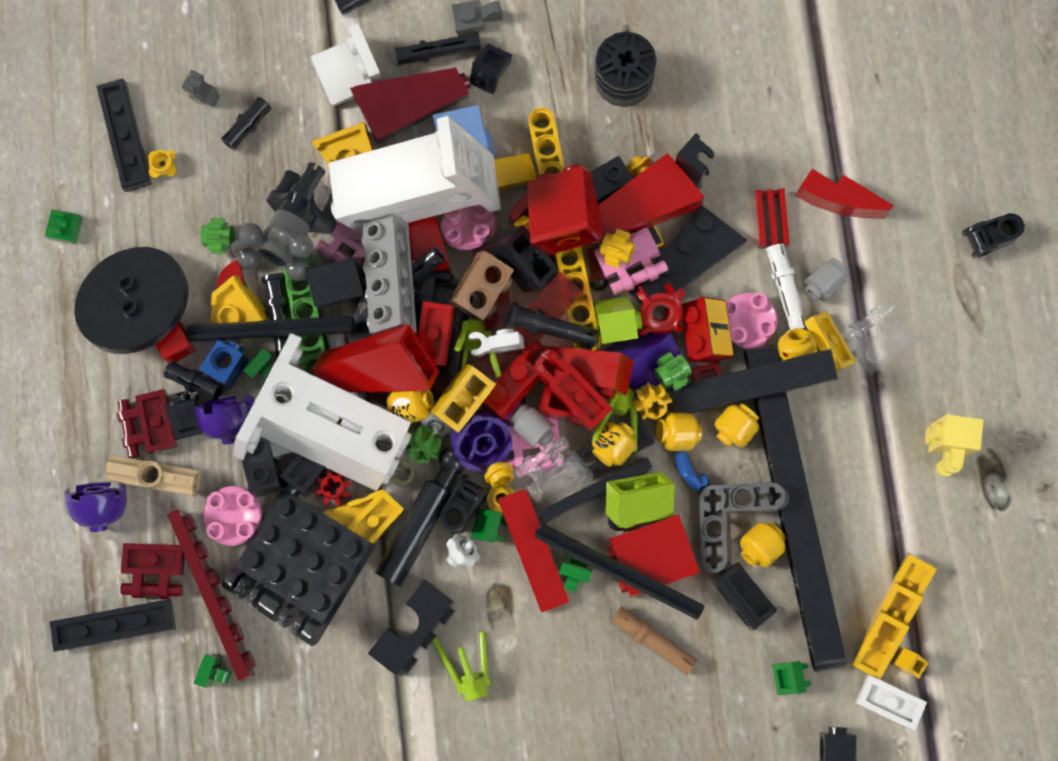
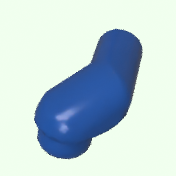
[674,451,710,492]

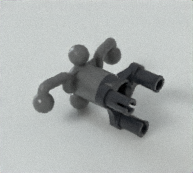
[231,162,337,281]

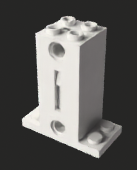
[328,116,501,235]
[232,333,412,491]

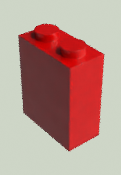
[606,515,700,598]

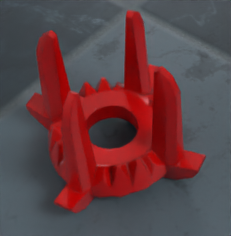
[637,283,685,336]

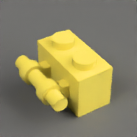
[925,414,983,477]

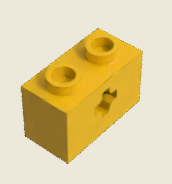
[429,364,496,433]

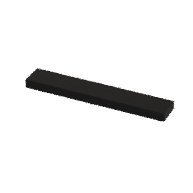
[660,349,839,419]

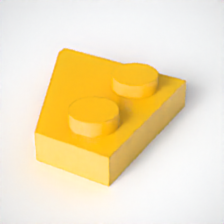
[323,489,405,544]

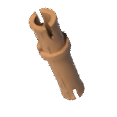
[611,606,698,676]

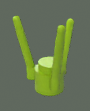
[455,319,501,377]
[593,388,638,452]
[433,630,491,702]

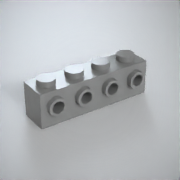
[361,213,417,335]

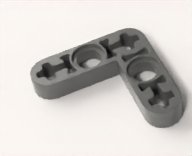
[700,482,789,574]

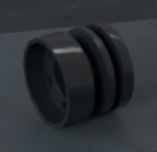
[595,31,657,107]

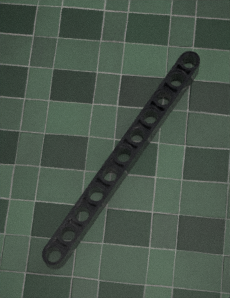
[744,344,846,672]

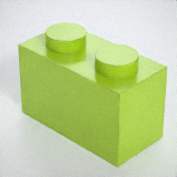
[593,296,642,344]
[606,471,675,528]

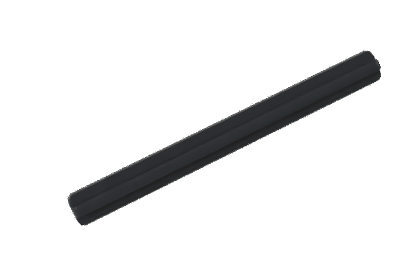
[186,316,356,342]
[535,524,704,619]

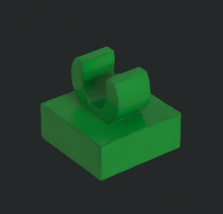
[45,209,83,244]
[242,348,272,379]
[470,509,508,543]
[559,554,593,592]
[193,654,232,688]
[772,660,811,695]

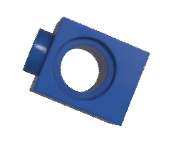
[199,340,249,389]

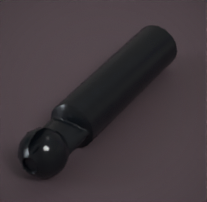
[375,447,466,587]

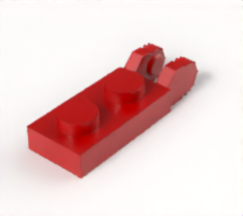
[482,340,551,420]
[532,350,613,431]

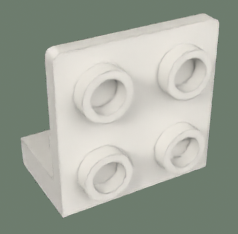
[311,23,383,107]

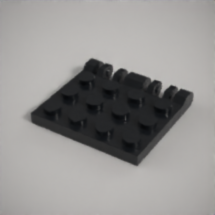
[222,489,376,646]

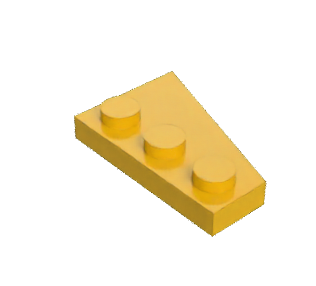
[311,122,374,166]

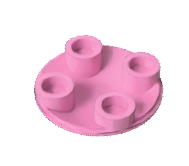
[439,204,497,250]
[726,293,778,349]
[203,486,262,546]

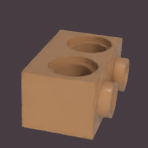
[447,251,514,321]

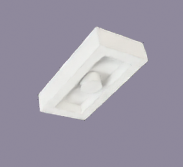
[855,675,927,731]

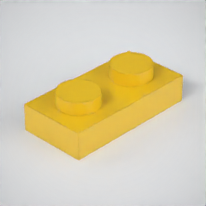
[804,311,856,372]

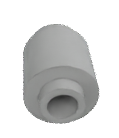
[805,258,849,301]
[510,404,555,448]

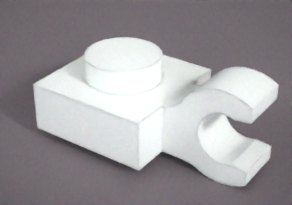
[469,329,525,357]

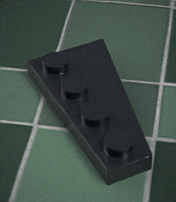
[628,205,747,310]

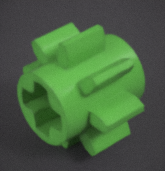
[200,218,235,254]
[654,352,692,391]
[405,426,442,463]

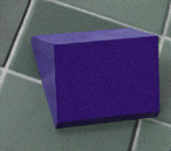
[604,329,681,397]

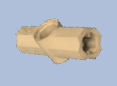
[105,455,201,497]

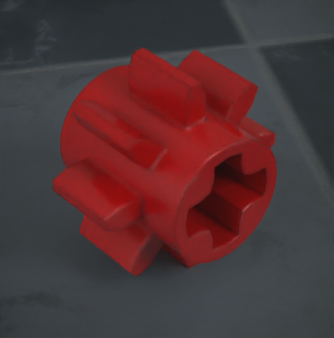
[315,470,353,507]

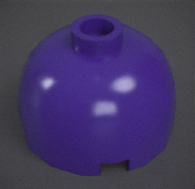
[194,396,254,445]
[451,410,513,472]
[64,482,127,532]

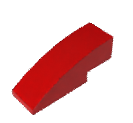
[796,169,894,219]

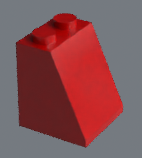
[527,164,605,256]

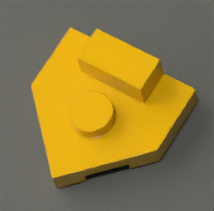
[208,275,269,340]

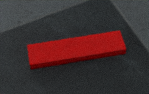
[498,488,570,613]

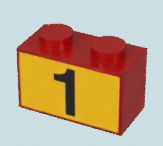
[681,297,734,364]

